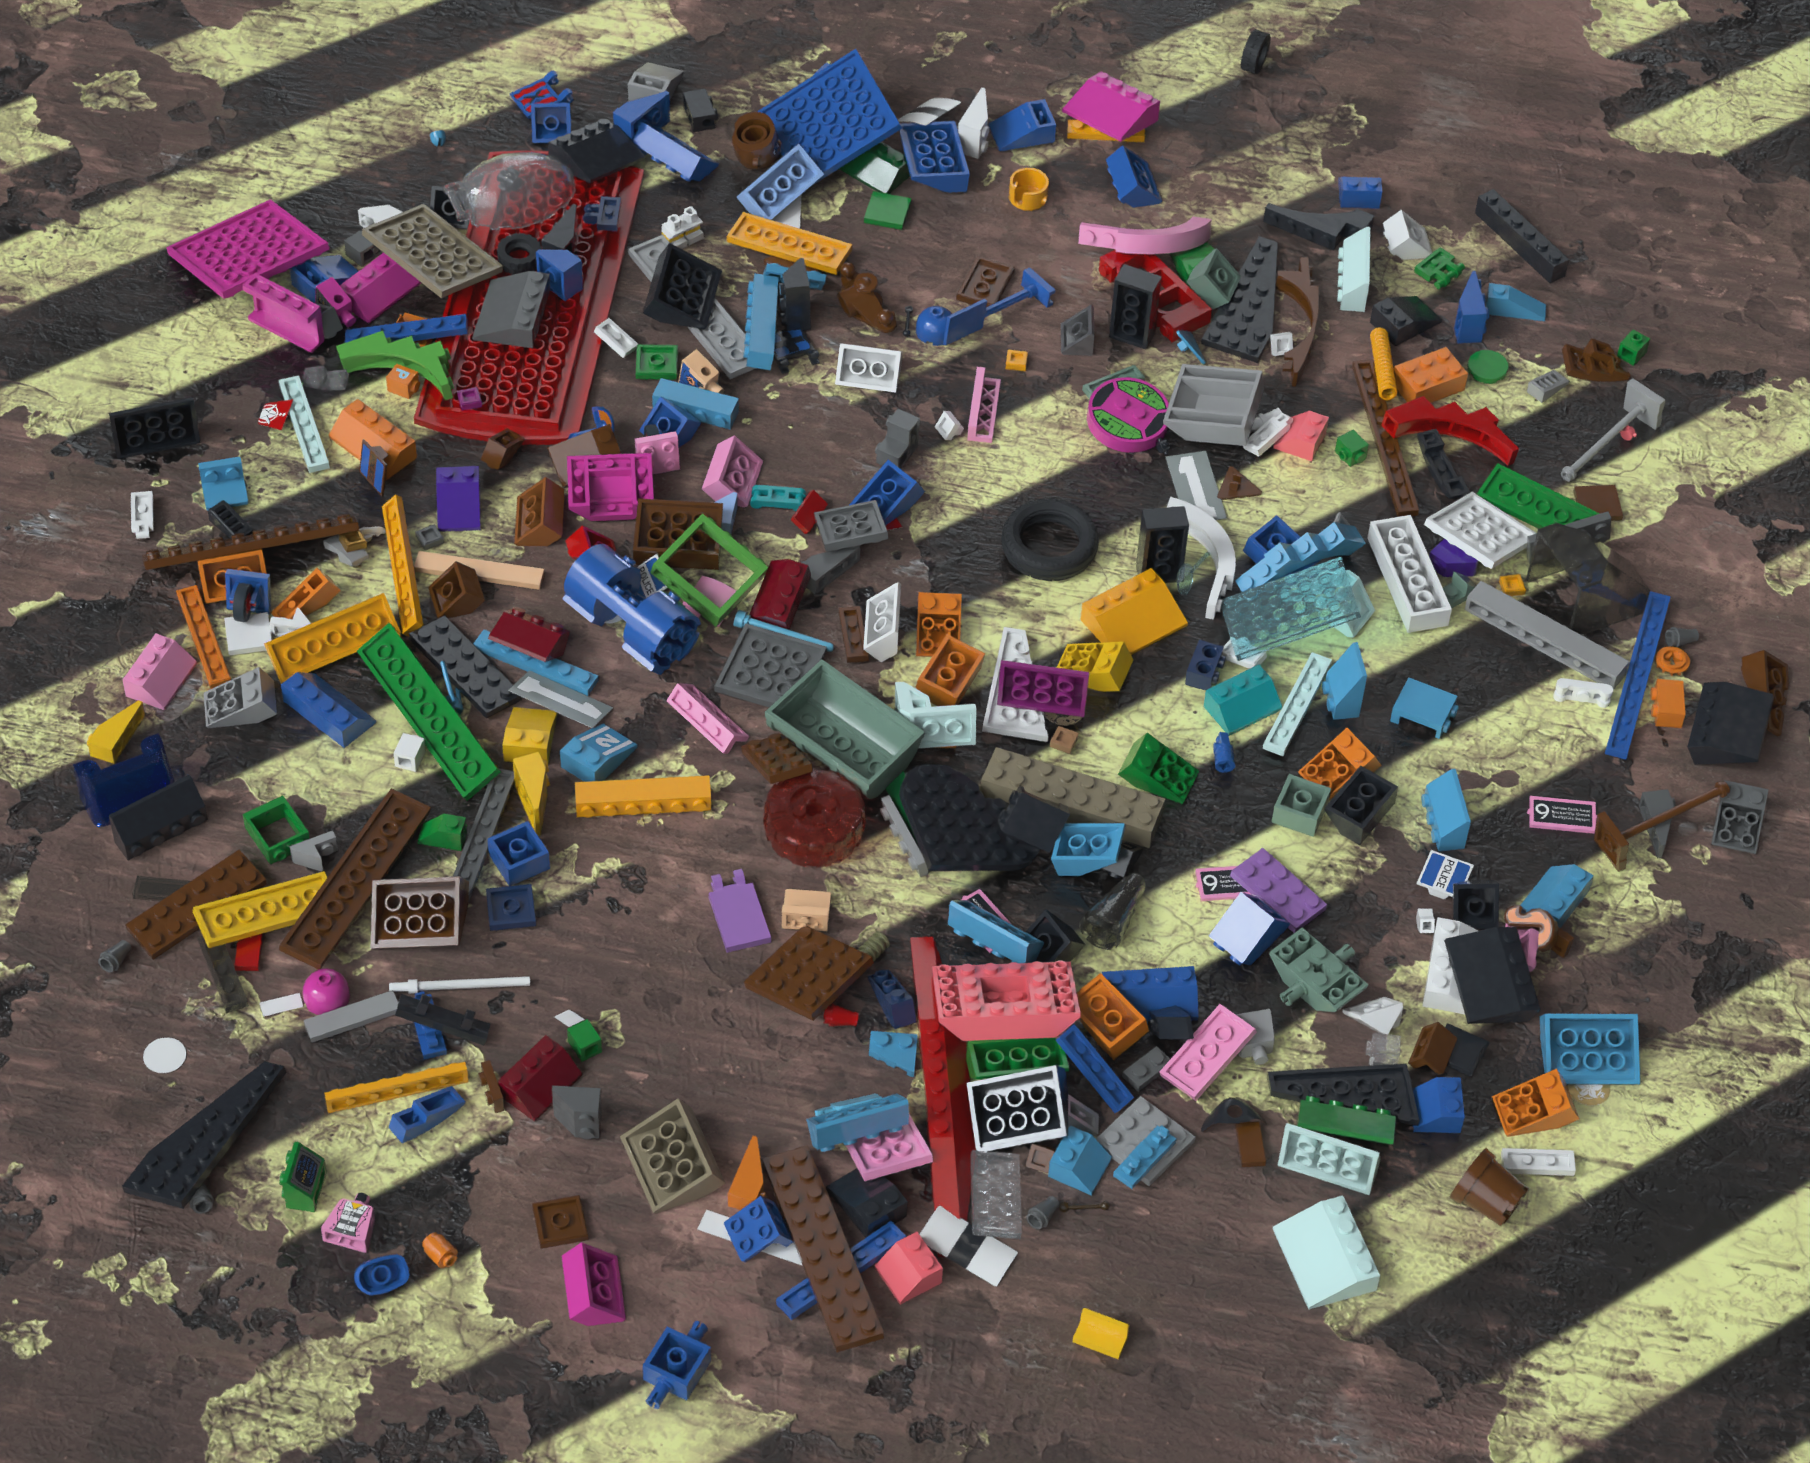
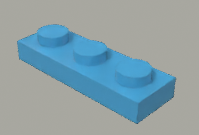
[763,263,826,290]

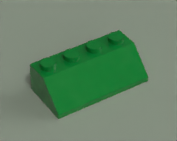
[966,1034,1069,1080]

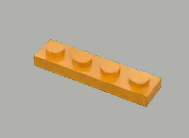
[1067,120,1145,142]

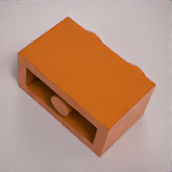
[1650,679,1686,728]

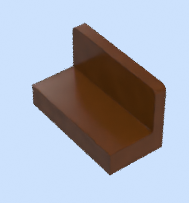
[1408,1022,1457,1075]

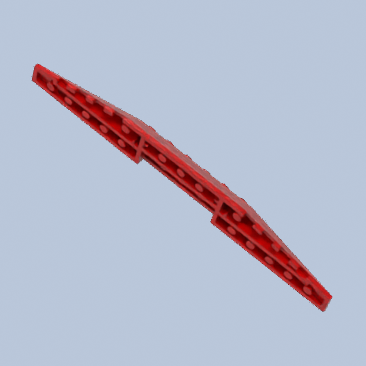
[910,937,976,1257]

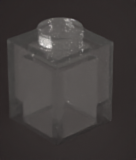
[1365,1032,1401,1065]

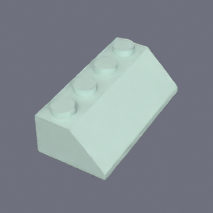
[1337,227,1370,312]

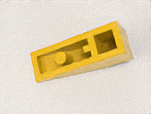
[87,700,145,764]

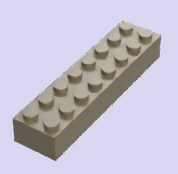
[981,747,1165,848]

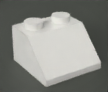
[1383,210,1432,260]

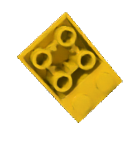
[1057,642,1133,692]

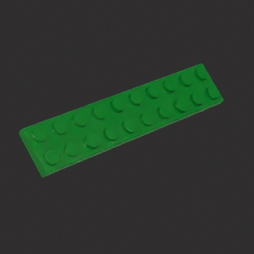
[357,622,501,801]

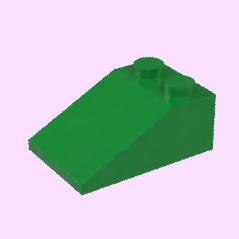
[1170,242,1214,291]

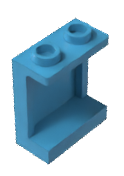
[1390,678,1459,739]

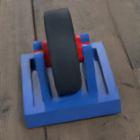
[225,569,271,622]

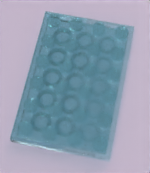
[1221,557,1361,661]

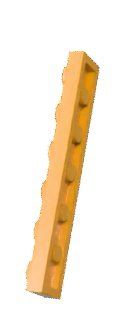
[324,1062,468,1114]

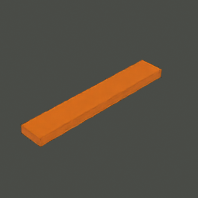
[176,585,231,689]

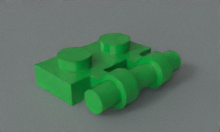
[1414,247,1465,289]

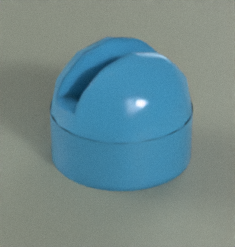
[430,130,446,146]

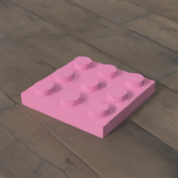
[846,1114,933,1181]

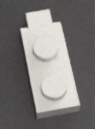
[1243,413,1293,456]
[131,491,154,539]

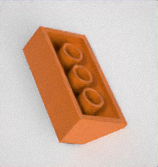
[329,399,417,480]

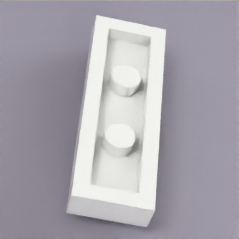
[1501,1148,1576,1176]

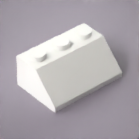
[835,343,903,392]
[863,582,901,662]

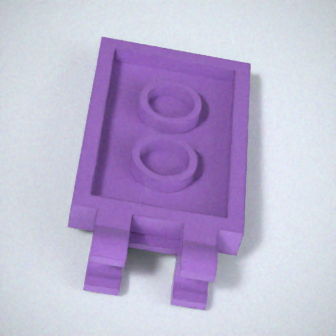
[709,869,771,952]

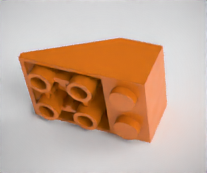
[916,592,962,657]
[1298,728,1382,800]
[1492,1069,1579,1137]

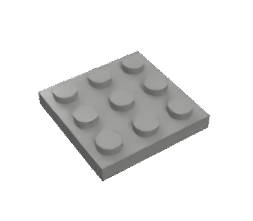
[1096,1096,1195,1186]

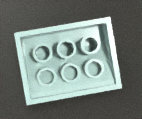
[1278,1123,1380,1195]
[1273,1196,1380,1309]

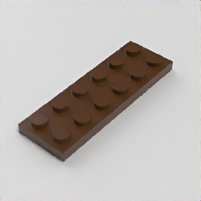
[125,849,267,959]

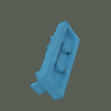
[1113,1125,1176,1189]

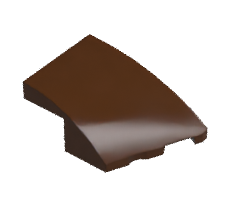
[1562,338,1631,382]

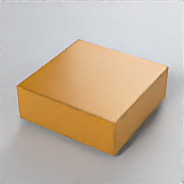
[1006,350,1028,371]
[1499,574,1526,596]

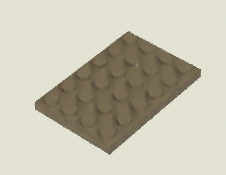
[362,204,503,298]

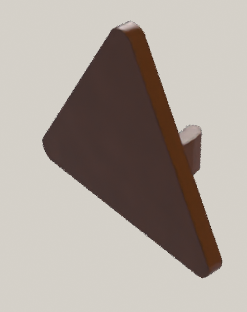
[1217,466,1262,500]

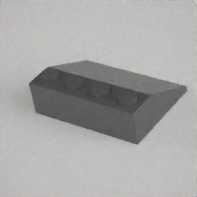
[473,271,550,348]

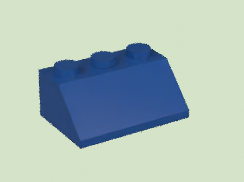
[1106,145,1162,208]

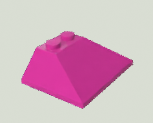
[567,453,654,521]

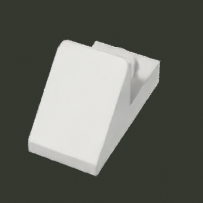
[269,607,311,638]

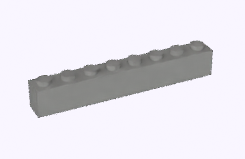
[1465,581,1629,690]

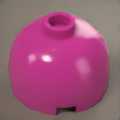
[303,968,350,1015]

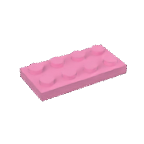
[1159,1004,1257,1101]

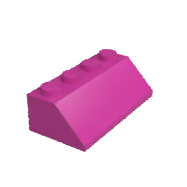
[340,253,421,323]

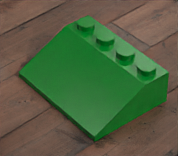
[1296,1096,1396,1145]

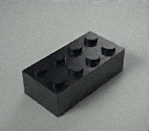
[1109,264,1162,350]
[1136,506,1189,583]

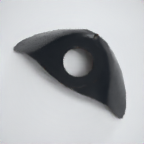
[1201,1097,1267,1132]

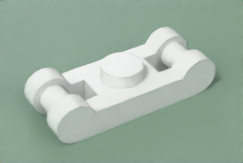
[1553,678,1613,708]

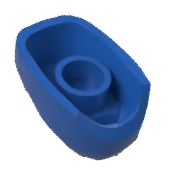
[354,1254,409,1295]

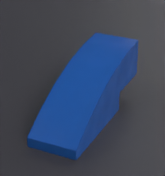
[389,1086,465,1144]

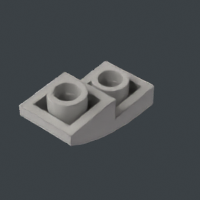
[323,534,369,566]

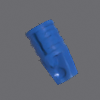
[1213,732,1235,772]

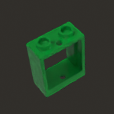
[243,796,310,865]

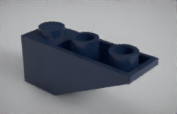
[867,969,917,1029]

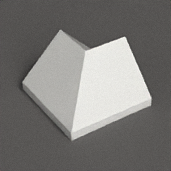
[1342,997,1403,1036]

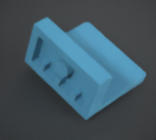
[198,457,249,511]

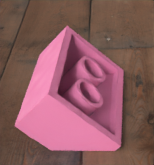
[702,435,763,507]
[123,634,197,710]

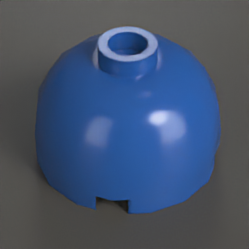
[916,306,952,346]

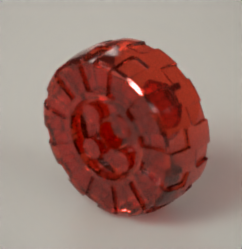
[763,768,866,868]

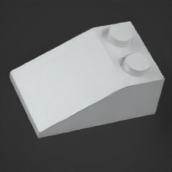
[958,88,989,159]

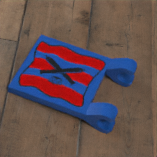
[510,70,574,119]

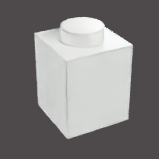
[394,733,425,772]

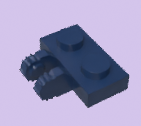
[582,196,621,231]

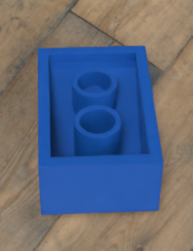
[613,91,670,147]
[848,460,925,526]
[1243,515,1320,582]

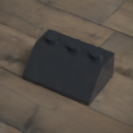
[779,258,811,331]
[1324,765,1398,845]

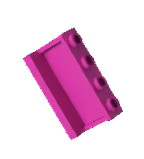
[243,273,324,352]

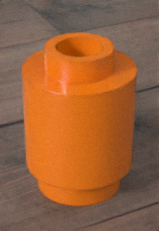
[422,1232,458,1268]

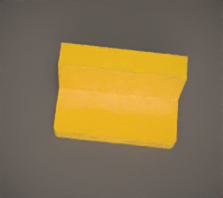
[1073,1308,1129,1360]

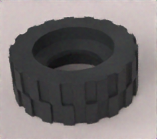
[1240,29,1271,74]
[497,233,541,275]

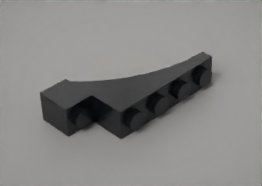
[1263,203,1374,251]

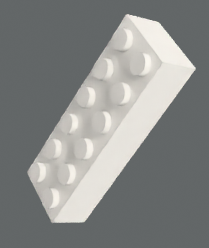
[1367,515,1452,633]

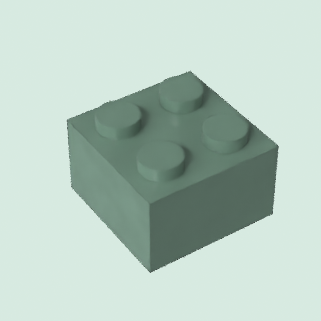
[1272,774,1331,837]

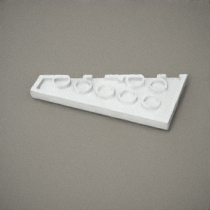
[982,627,1048,742]

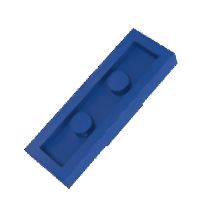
[414,991,447,1060]

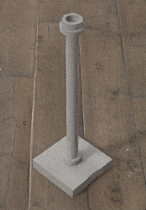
[1561,378,1665,482]

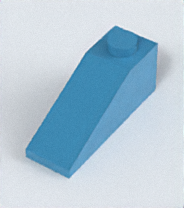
[1485,283,1546,321]

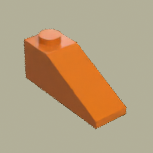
[271,568,341,619]
[728,1136,766,1210]

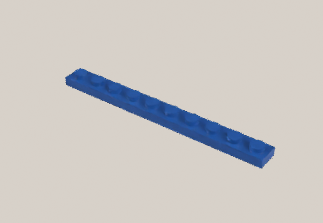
[1605,591,1670,760]

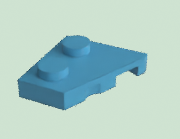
[869,1031,918,1077]

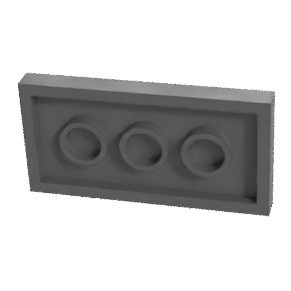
[1527,511,1611,564]

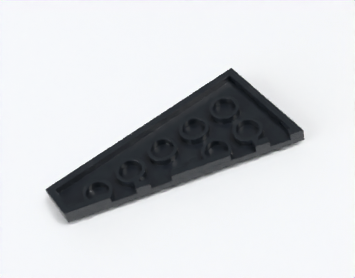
[1267,1063,1419,1126]

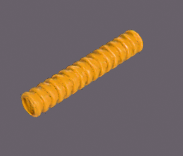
[1370,328,1397,400]

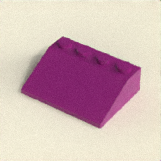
[997,660,1089,717]

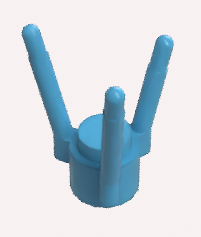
[440,661,464,715]

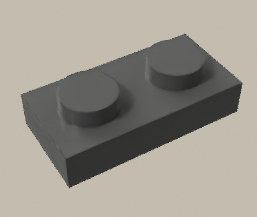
[1122,1046,1170,1092]

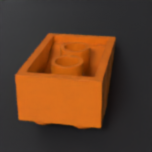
[1077,973,1149,1060]

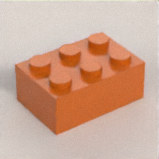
[1394,347,1468,403]
[916,634,985,706]

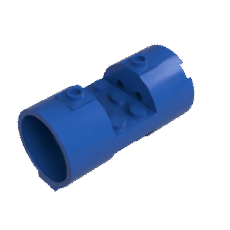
[562,544,701,675]

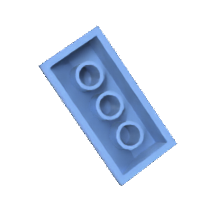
[736,144,824,220]

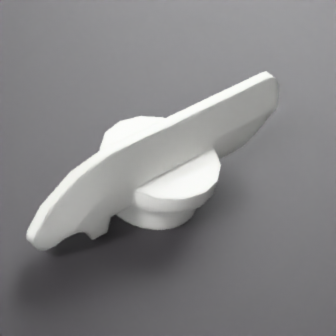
[359,527,386,542]

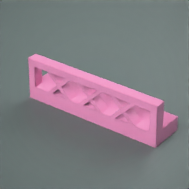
[967,367,1001,443]
[667,683,749,754]

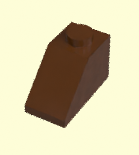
[481,428,525,470]

